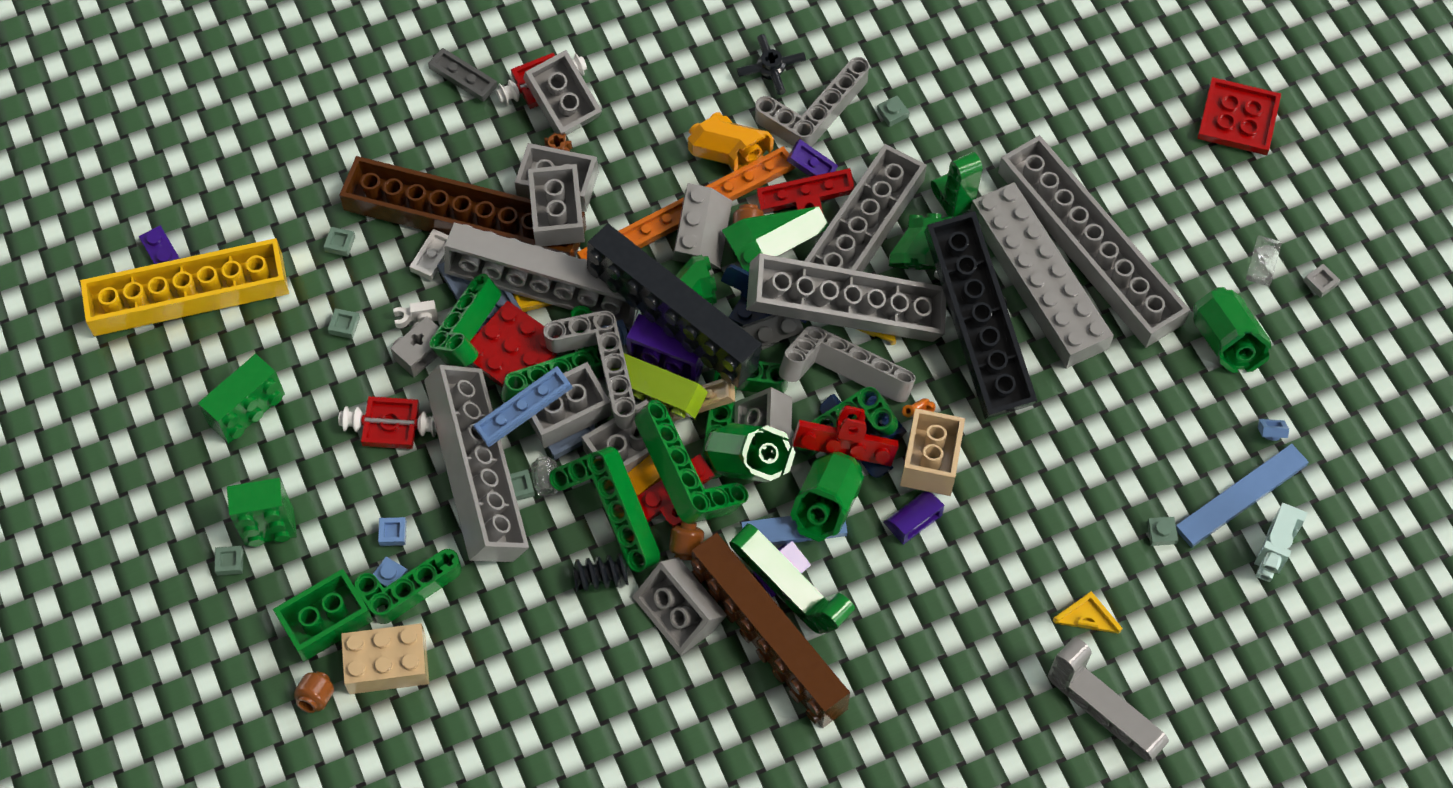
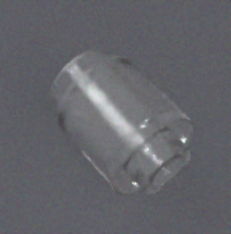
[531,456,558,496]

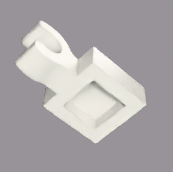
[393,300,438,328]

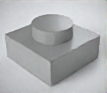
[1304,264,1340,298]

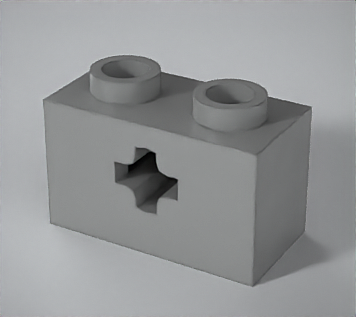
[390,316,439,377]

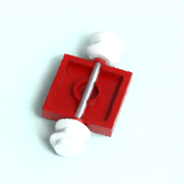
[496,53,587,109]
[338,396,437,449]

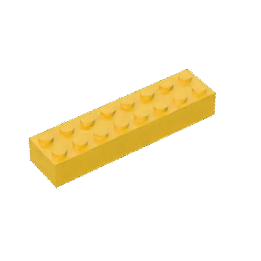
[80,238,289,336]

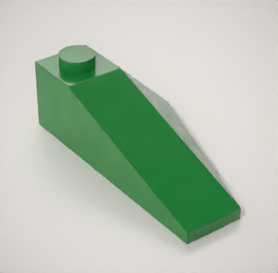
[722,206,829,271]

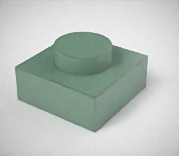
[877,96,910,127]
[324,227,355,257]
[328,308,360,339]
[510,469,535,501]
[1147,517,1178,546]
[215,546,243,576]

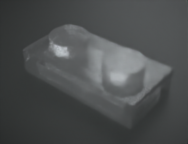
[1246,235,1282,287]

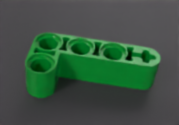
[931,152,983,217]
[429,274,502,367]
[795,387,898,456]
[355,549,462,624]

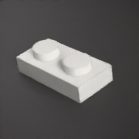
[409,229,449,281]

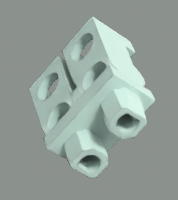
[1254,503,1308,582]

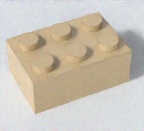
[900,408,965,496]
[341,623,429,694]

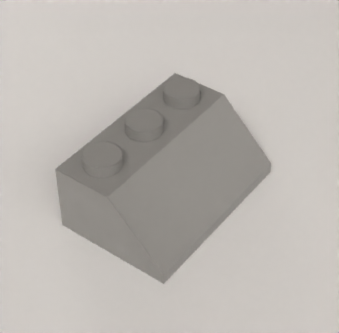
[672,183,732,270]
[734,387,792,446]
[632,557,727,655]

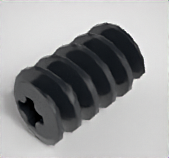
[573,554,629,592]

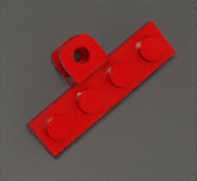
[757,168,855,213]
[792,406,899,466]
[637,454,715,527]

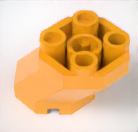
[688,112,774,171]

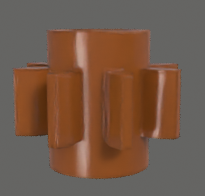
[544,132,572,151]

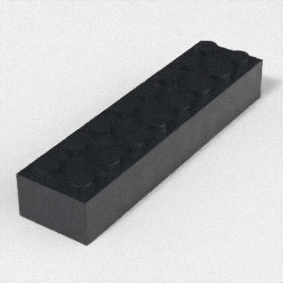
[924,211,1037,420]
[587,223,762,388]

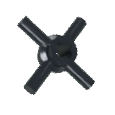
[737,34,806,95]

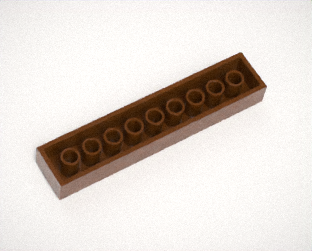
[339,156,587,258]

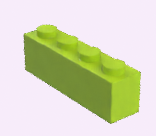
[611,353,708,419]

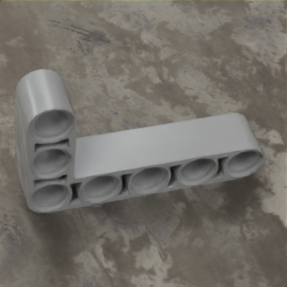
[755,57,869,147]
[543,311,637,429]
[778,326,916,402]
[1048,637,1169,762]

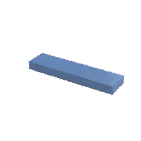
[473,366,573,447]
[741,516,848,545]

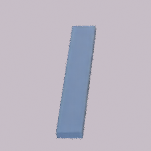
[1176,444,1309,548]

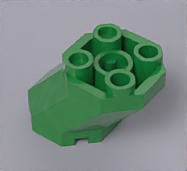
[889,213,952,270]
[676,255,717,305]
[1193,287,1272,373]
[704,423,795,482]
[790,451,864,542]

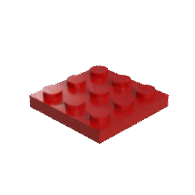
[1197,77,1281,155]
[470,301,559,389]

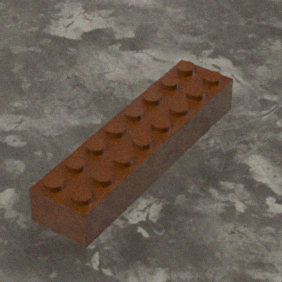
[691,533,850,728]

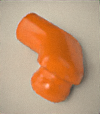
[902,398,936,418]

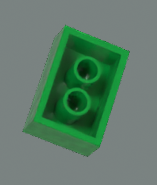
[198,353,285,444]
[227,477,297,547]
[273,569,373,662]

